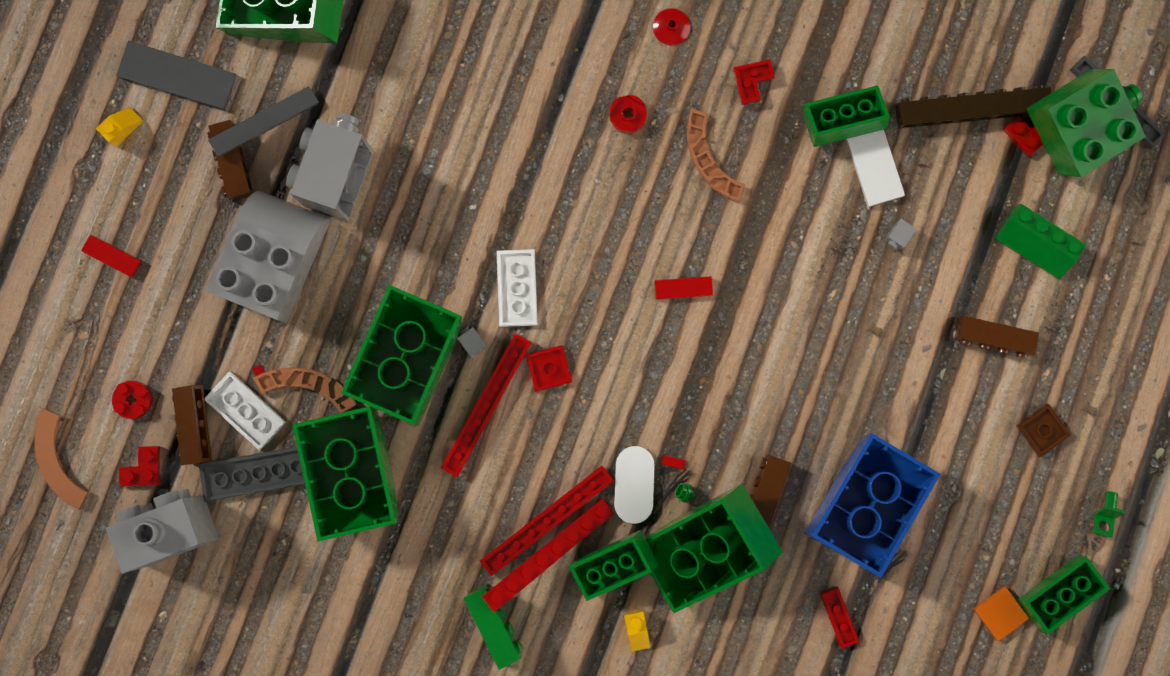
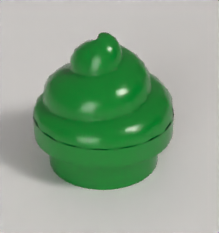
[675,483,696,502]

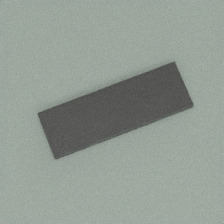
[116,40,237,110]
[199,447,305,502]

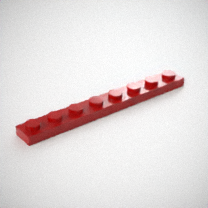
[441,333,532,478]
[480,465,614,576]
[482,498,614,613]

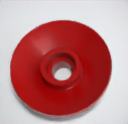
[653,8,690,46]

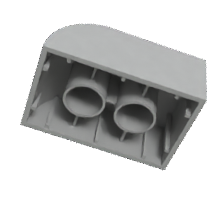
[205,190,331,324]

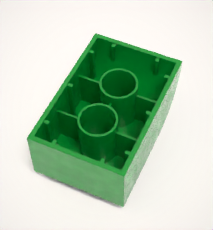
[341,285,462,426]
[292,406,398,542]
[645,484,783,613]

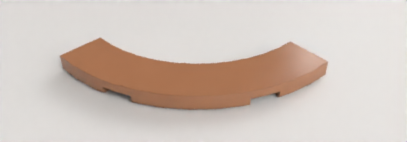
[687,108,745,203]
[253,367,359,413]
[34,408,89,510]

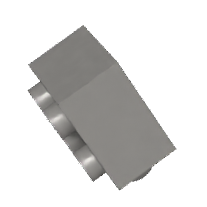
[286,112,374,222]
[105,489,220,574]

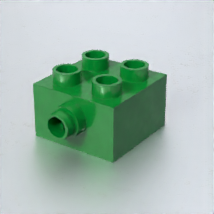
[1026,69,1146,177]

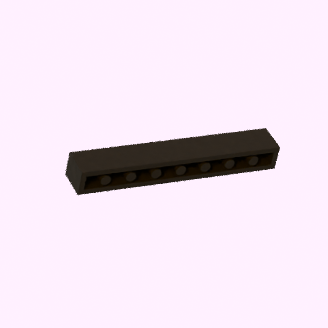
[895,85,1051,129]

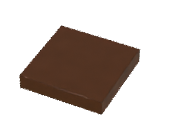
[1016,403,1071,457]

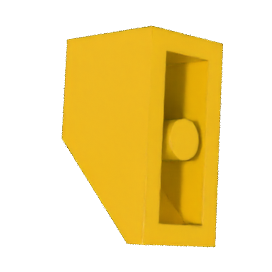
[96,107,143,147]
[624,609,651,652]

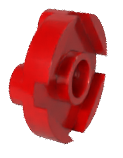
[609,95,647,134]
[112,381,153,419]

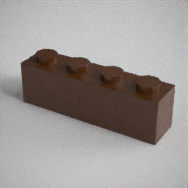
[207,120,254,202]
[954,316,1039,359]
[172,385,212,465]
[750,455,791,527]

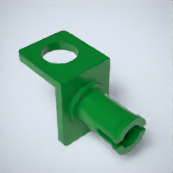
[1093,491,1125,538]

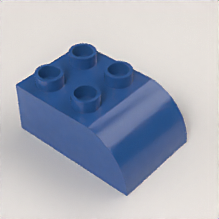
[804,433,941,578]

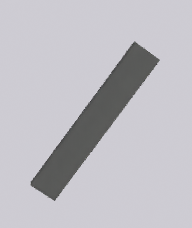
[1070,55,1166,149]
[208,86,319,158]

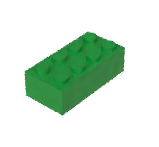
[803,85,890,147]
[568,530,659,601]
[1017,555,1110,635]
[463,584,523,670]

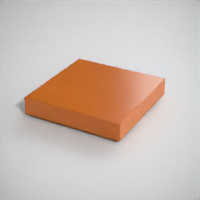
[973,586,1029,641]

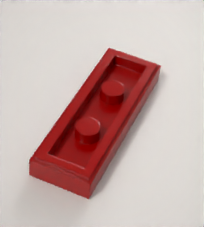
[81,234,142,278]
[654,276,713,300]
[819,586,859,649]

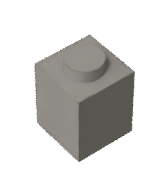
[885,219,917,250]
[457,327,487,358]

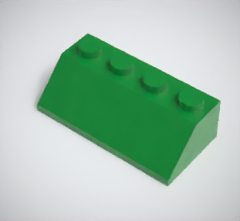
[995,204,1086,280]

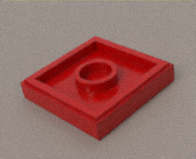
[526,345,572,392]

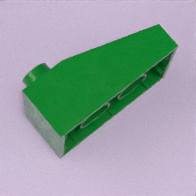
[216,0,343,43]

